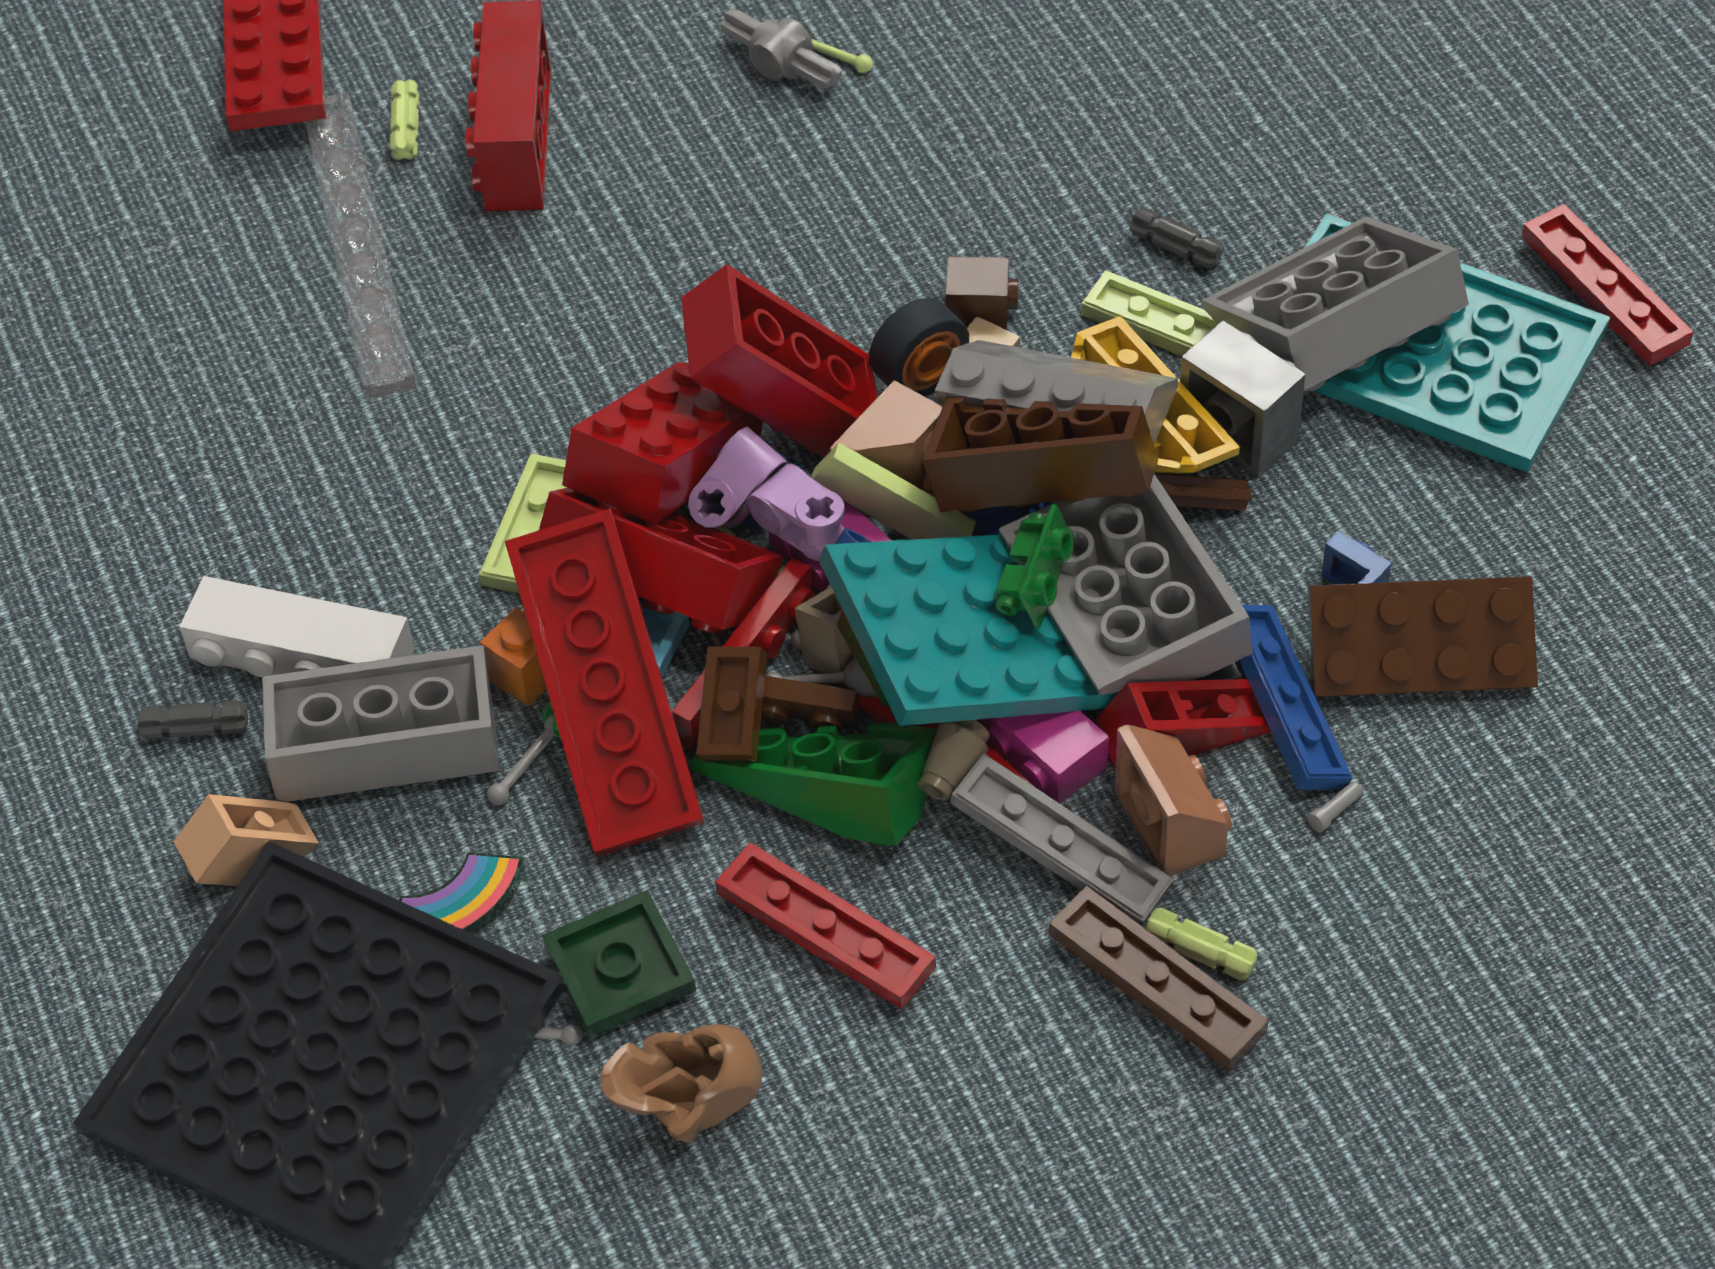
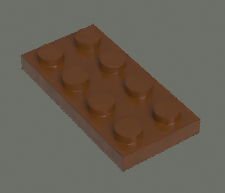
[1307,576,1538,697]

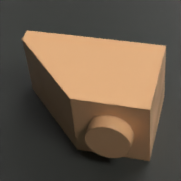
[174,794,319,886]

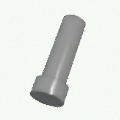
[1307,781,1364,833]

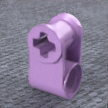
[688,427,788,528]
[746,464,845,561]

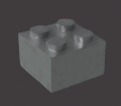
[1180,321,1306,478]

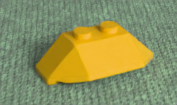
[1071,316,1240,474]

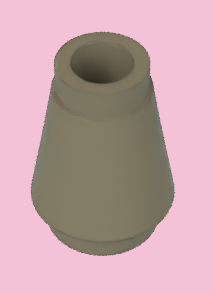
[918,720,990,801]

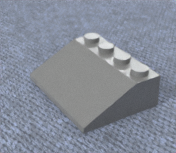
[1201,216,1469,392]
[999,474,1253,695]

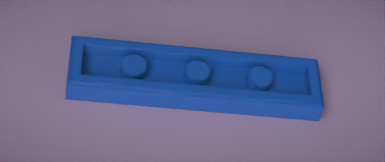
[1239,604,1353,790]

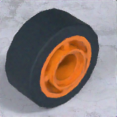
[869,297,969,397]

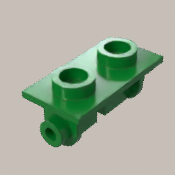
[994,504,1074,628]

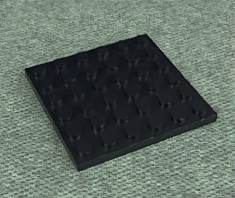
[73,841,566,1269]

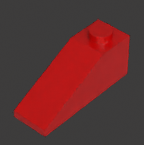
[1095,679,1271,767]

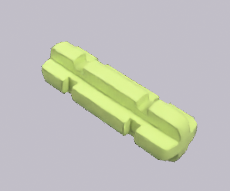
[389,79,419,161]
[1146,908,1257,980]

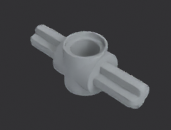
[720,9,842,90]

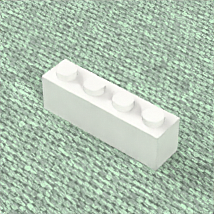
[179,576,415,677]

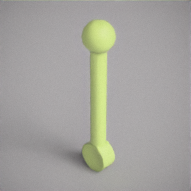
[811,39,873,73]

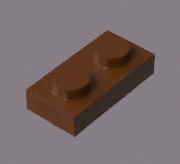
[696,647,767,761]
[761,675,861,732]

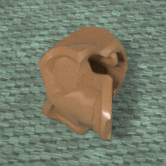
[600,1024,763,1144]

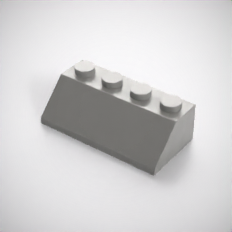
[935,340,1179,445]
[262,645,500,802]

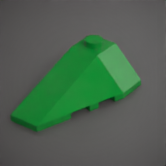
[690,722,937,846]

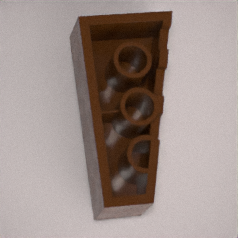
[922,396,1158,512]

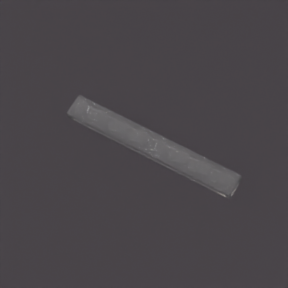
[306,92,417,399]

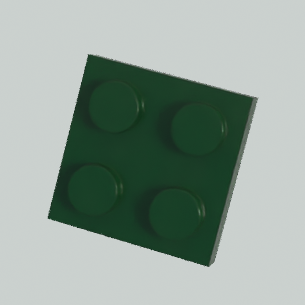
[542,890,697,1038]

